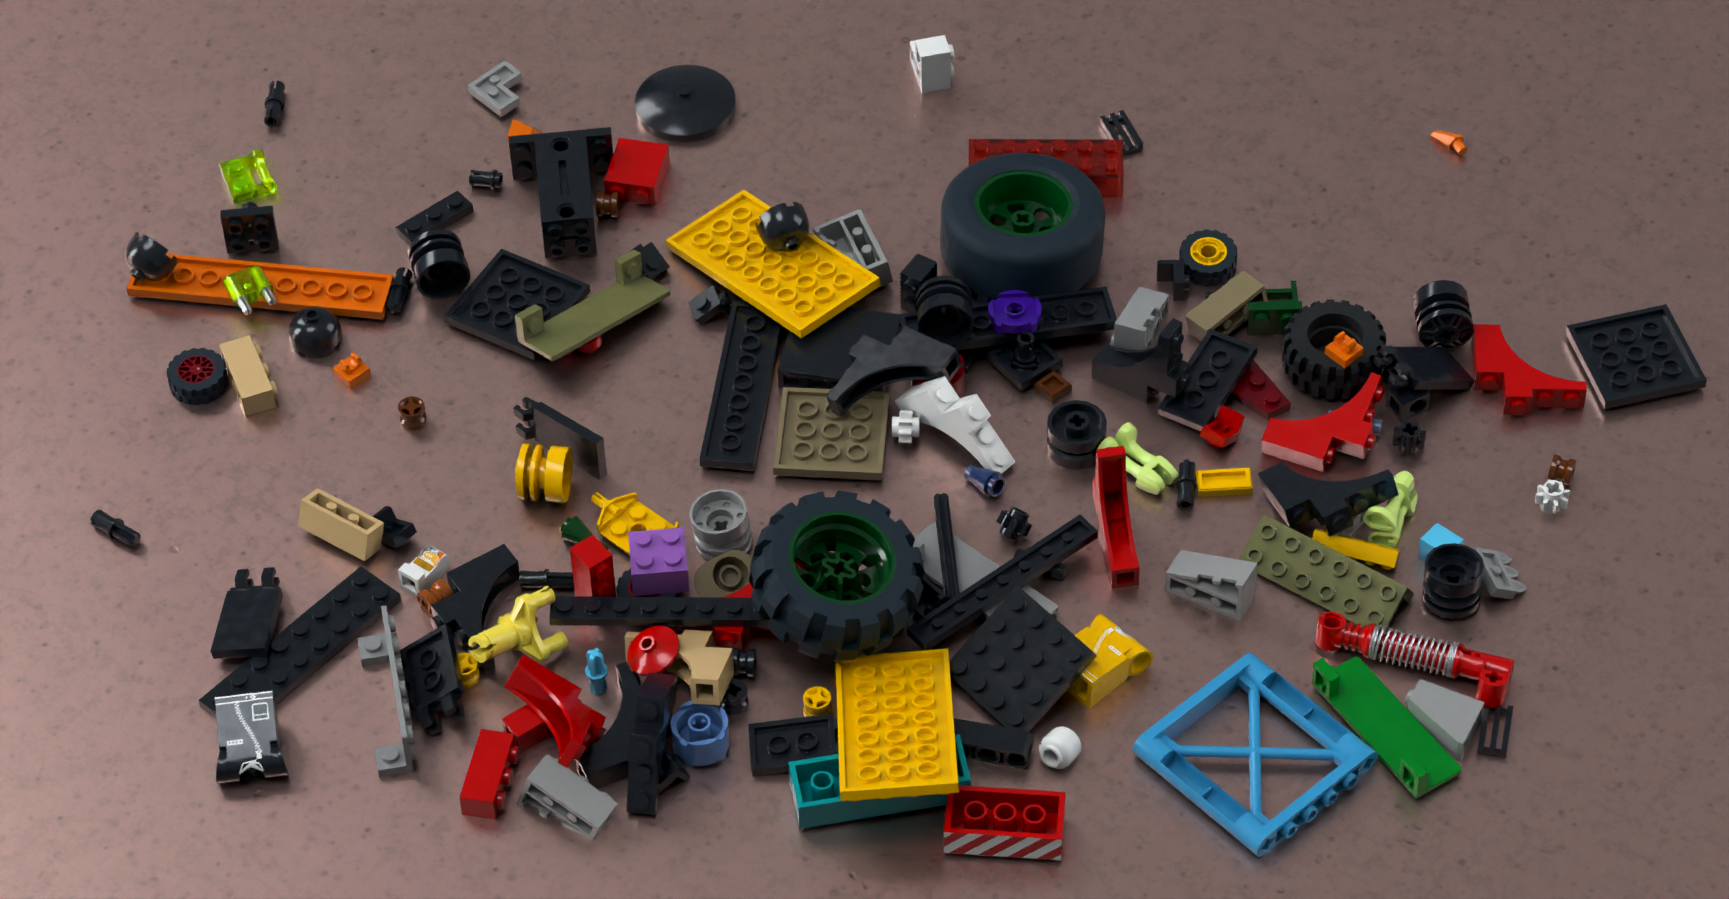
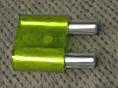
[222,265,277,315]

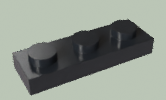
[395,190,474,246]

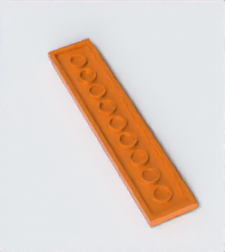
[126,253,394,320]

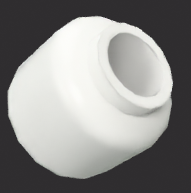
[1039,726,1081,769]

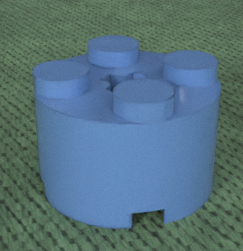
[670,701,730,767]

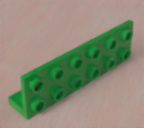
[1311,656,1462,799]

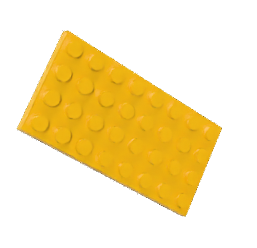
[665,190,881,338]
[836,649,959,802]

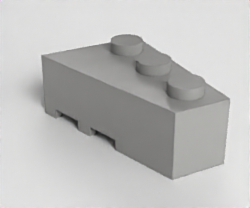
[1110,287,1169,350]

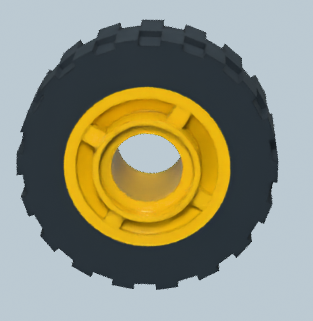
[1179,229,1237,287]

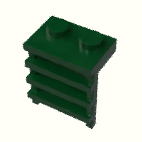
[1246,281,1302,335]

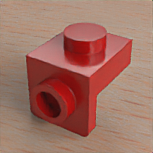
[1200,406,1245,448]

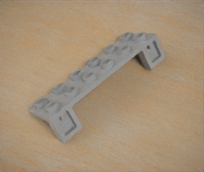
[913,522,1058,618]
[358,606,417,777]

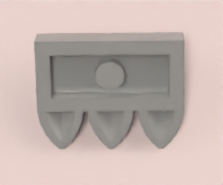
[1474,547,1527,599]

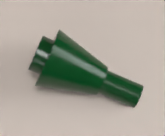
[560,516,609,550]

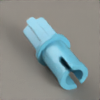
[585,648,608,695]

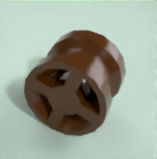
[596,191,620,218]
[398,396,427,431]
[1548,455,1576,486]

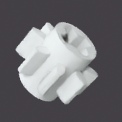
[892,410,920,443]
[1535,480,1570,514]

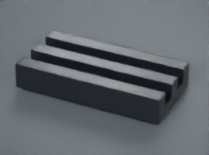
[1100,110,1143,156]
[1477,705,1513,757]

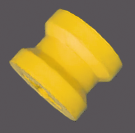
[457,653,480,689]
[803,686,832,717]

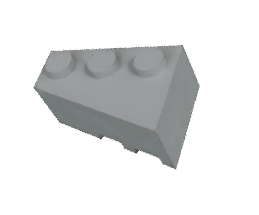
[812,209,893,288]
[1165,550,1258,621]
[517,754,618,841]

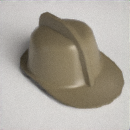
[694,550,752,598]

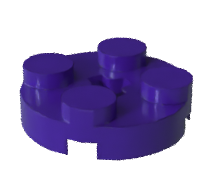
[988,290,1042,335]

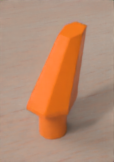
[1430,130,1468,155]

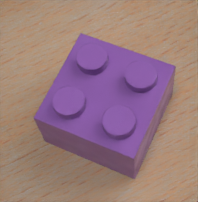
[628,527,689,596]

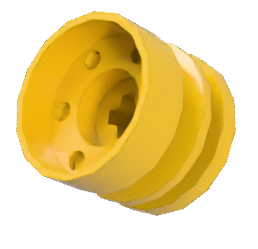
[515,443,573,504]

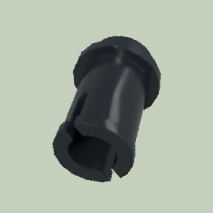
[469,170,503,190]

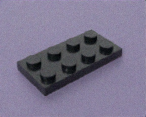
[1157,329,1258,431]

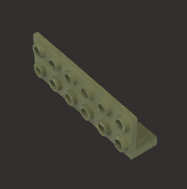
[515,250,670,361]
[1239,514,1414,633]

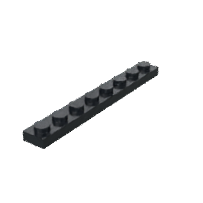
[907,515,1098,650]
[549,596,770,627]

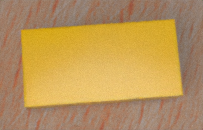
[1195,468,1253,498]

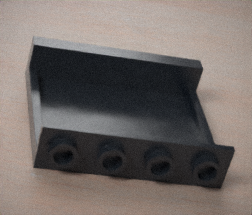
[778,307,901,392]

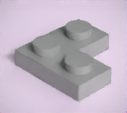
[467,60,523,117]

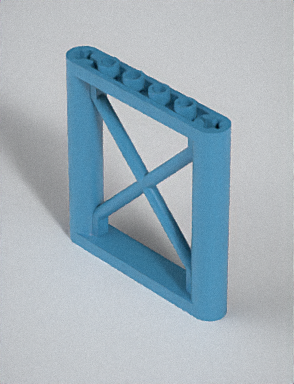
[1132,652,1378,857]

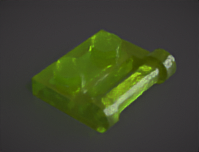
[219,149,277,204]

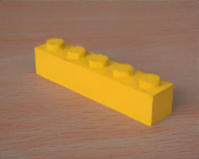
[1312,529,1401,570]

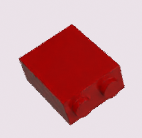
[604,138,670,205]

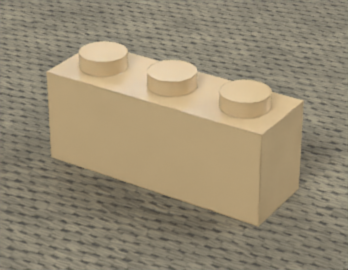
[219,335,278,417]
[298,488,384,561]

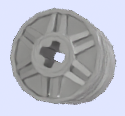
[689,489,753,561]

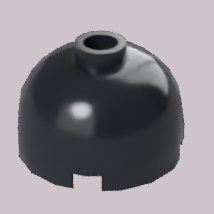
[755,202,810,252]
[125,232,179,282]
[289,306,342,359]

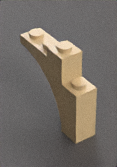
[625,630,734,705]

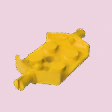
[591,492,679,555]

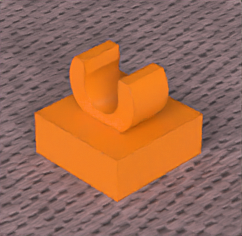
[1325,331,1364,369]
[333,352,371,389]

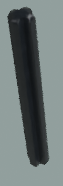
[934,493,960,601]

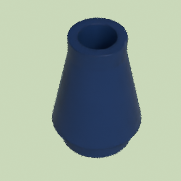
[964,464,1005,497]

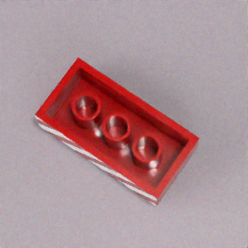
[944,785,1065,860]

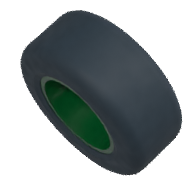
[940,153,1105,300]

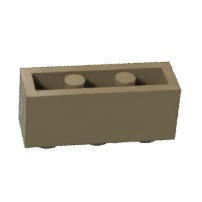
[1185,270,1268,341]

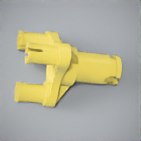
[468,586,568,663]

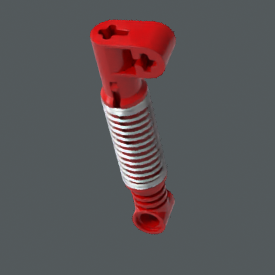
[1315,611,1515,708]

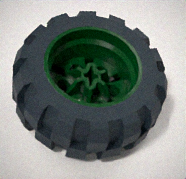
[749,491,925,661]

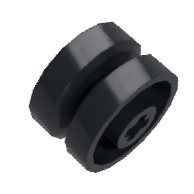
[1047,400,1107,470]

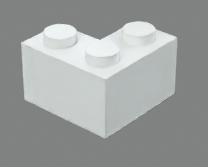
[910,35,955,93]

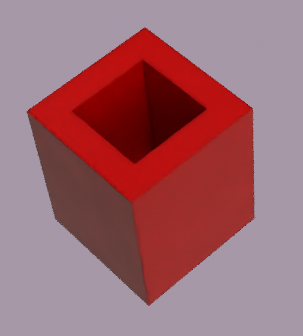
[502,704,549,754]

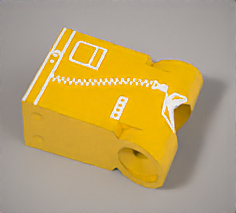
[1067,613,1154,709]

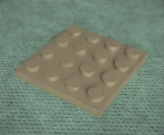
[773,387,890,480]

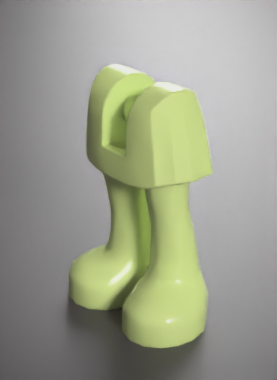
[1098,422,1179,495]
[1363,471,1418,548]

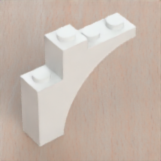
[895,376,1015,474]

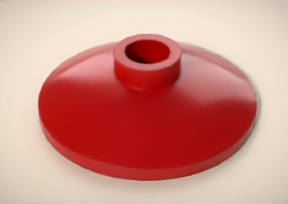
[627,626,680,676]

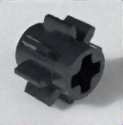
[1392,421,1426,455]
[996,506,1032,540]

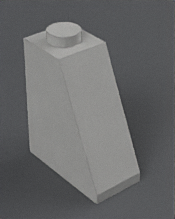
[1405,679,1484,761]

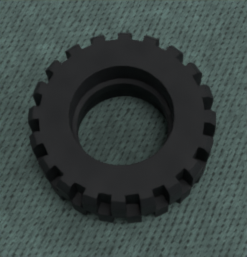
[1282,299,1386,400]

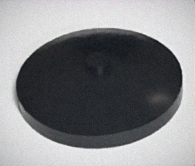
[635,65,736,143]

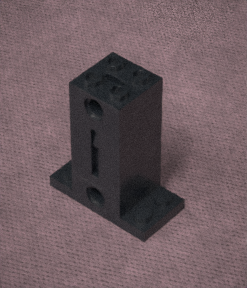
[508,127,613,258]

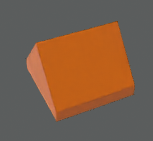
[507,119,542,140]

